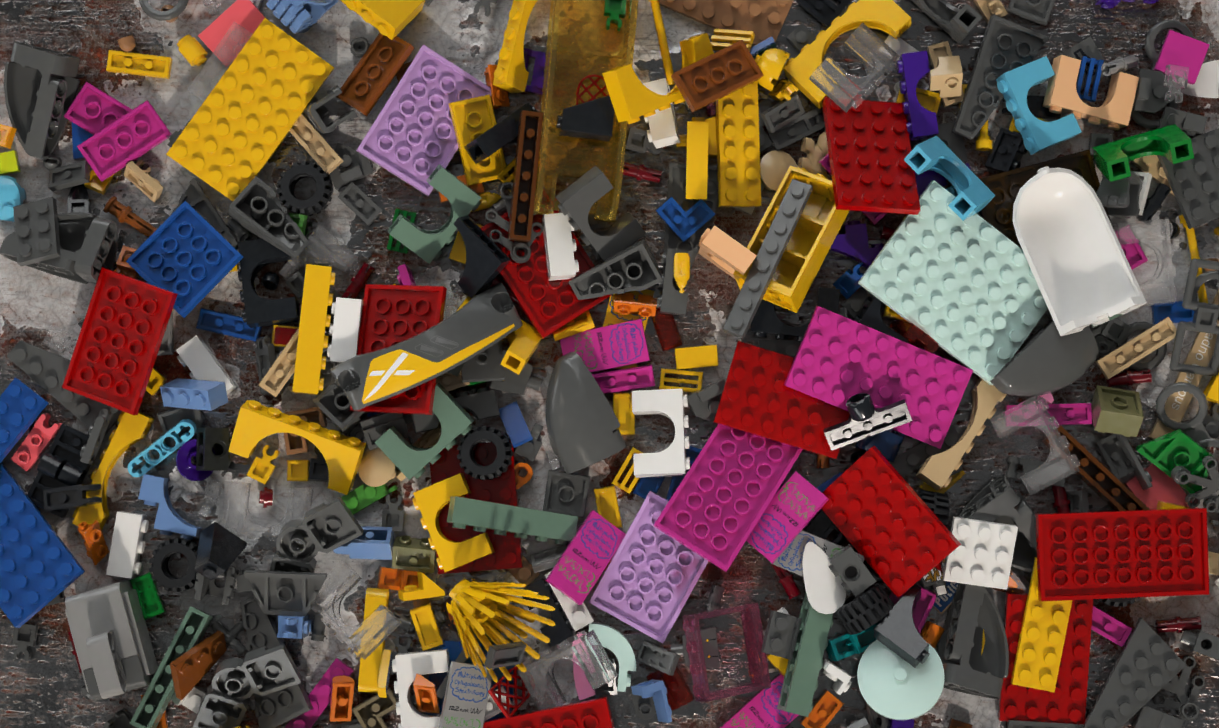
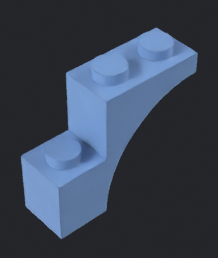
[138,474,201,540]

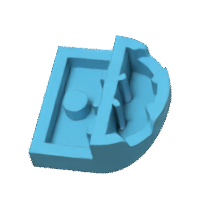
[0,175,26,222]

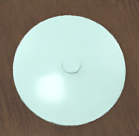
[857,640,945,720]

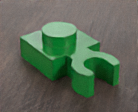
[604,0,626,31]

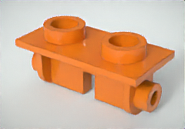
[484,64,510,109]
[613,293,657,317]
[78,520,109,565]

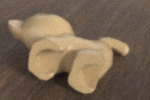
[797,130,832,181]

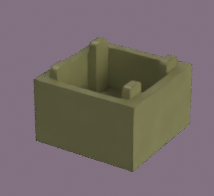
[1091,385,1144,437]

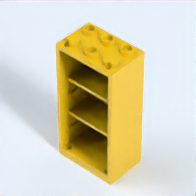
[733,165,850,313]

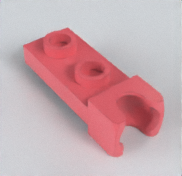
[10,413,63,472]

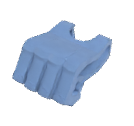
[266,0,339,34]

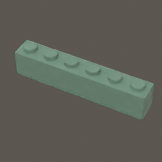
[447,496,578,546]
[777,591,833,717]
[129,606,213,728]

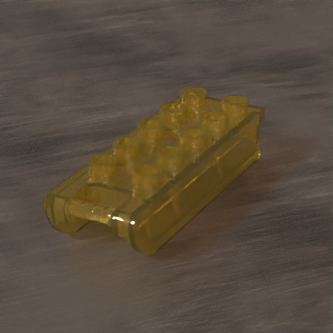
[533,0,638,222]

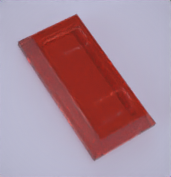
[651,308,683,351]

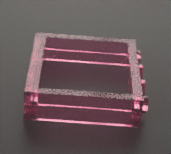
[683,603,771,702]

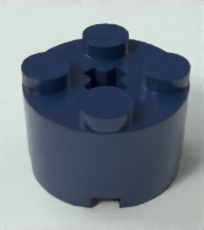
[855,429,905,462]

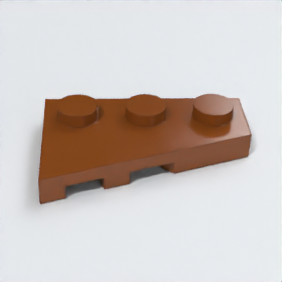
[170,630,227,700]

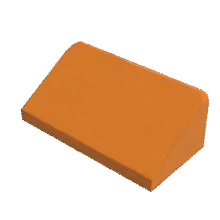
[413,674,440,714]

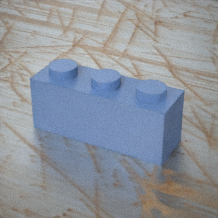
[160,378,228,411]

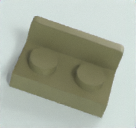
[392,535,436,573]

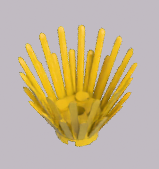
[446,578,555,683]

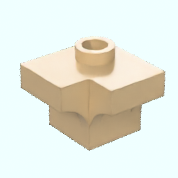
[929,56,963,98]

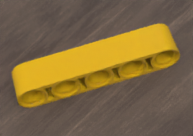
[358,588,389,693]

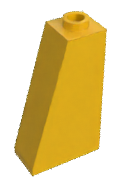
[685,117,709,199]

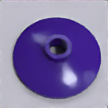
[176,439,216,481]

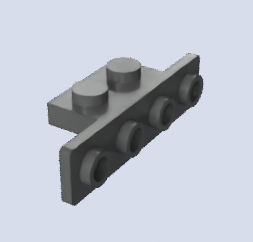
[1094,433,1152,490]

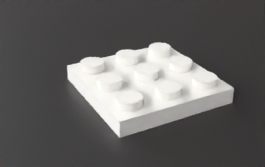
[942,516,1018,590]

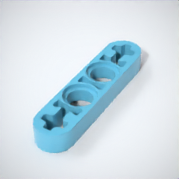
[127,419,197,477]

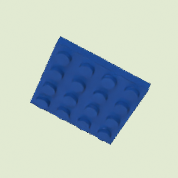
[126,201,243,318]

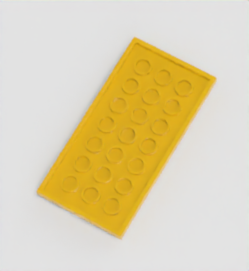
[166,18,335,201]

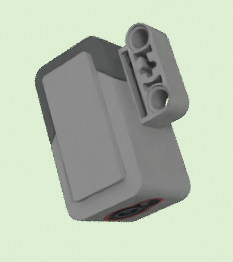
[65,580,158,701]

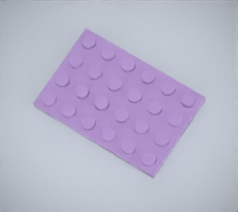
[356,44,492,196]
[589,491,708,644]

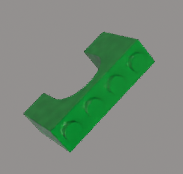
[1093,124,1194,182]

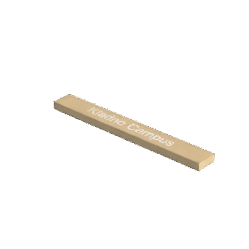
[1149,289,1219,439]

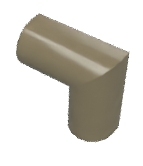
[352,687,398,728]

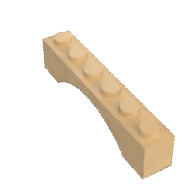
[916,378,1007,490]

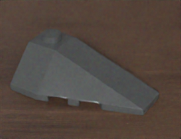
[228,176,309,259]
[569,238,663,300]
[313,383,369,436]

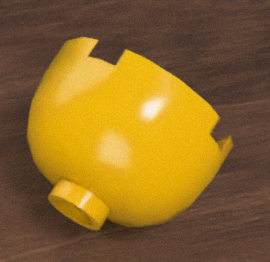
[755,48,790,92]

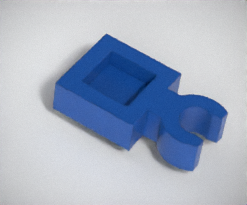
[833,262,864,299]

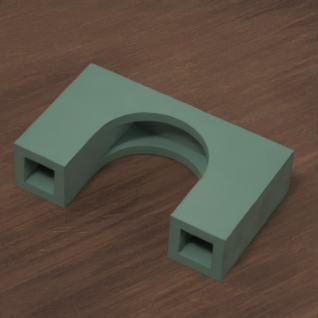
[388,164,481,264]
[374,383,474,480]

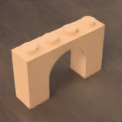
[1043,55,1139,130]
[698,225,757,279]

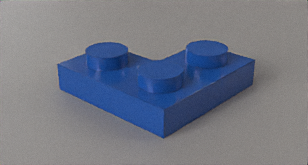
[656,197,715,243]

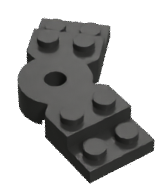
[270,497,364,573]
[192,644,302,728]

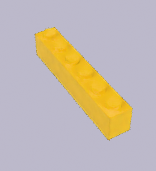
[292,264,335,395]

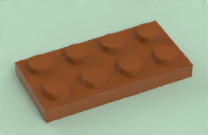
[336,33,414,116]
[671,40,764,113]

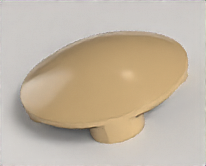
[760,150,797,191]
[358,447,396,487]

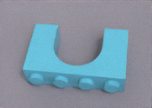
[996,56,1082,155]
[904,135,996,221]

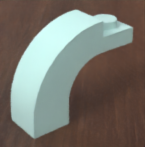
[587,622,636,692]

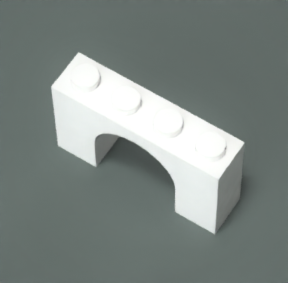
[632,389,690,478]
[392,649,450,728]

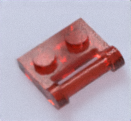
[889,320,938,352]

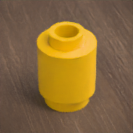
[177,34,208,66]

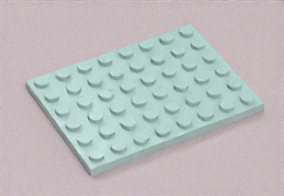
[858,180,1048,385]

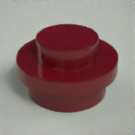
[259,487,273,508]

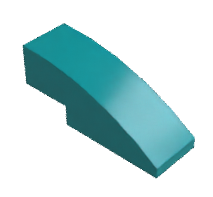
[826,621,880,662]

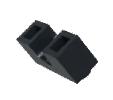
[522,578,573,648]

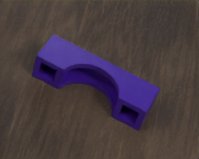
[896,51,939,140]

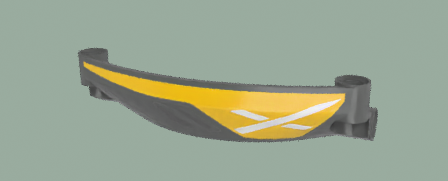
[330,282,523,411]

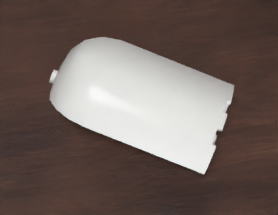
[1012,166,1147,336]

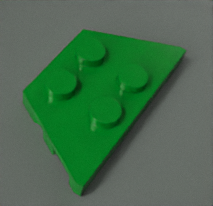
[1136,429,1213,494]

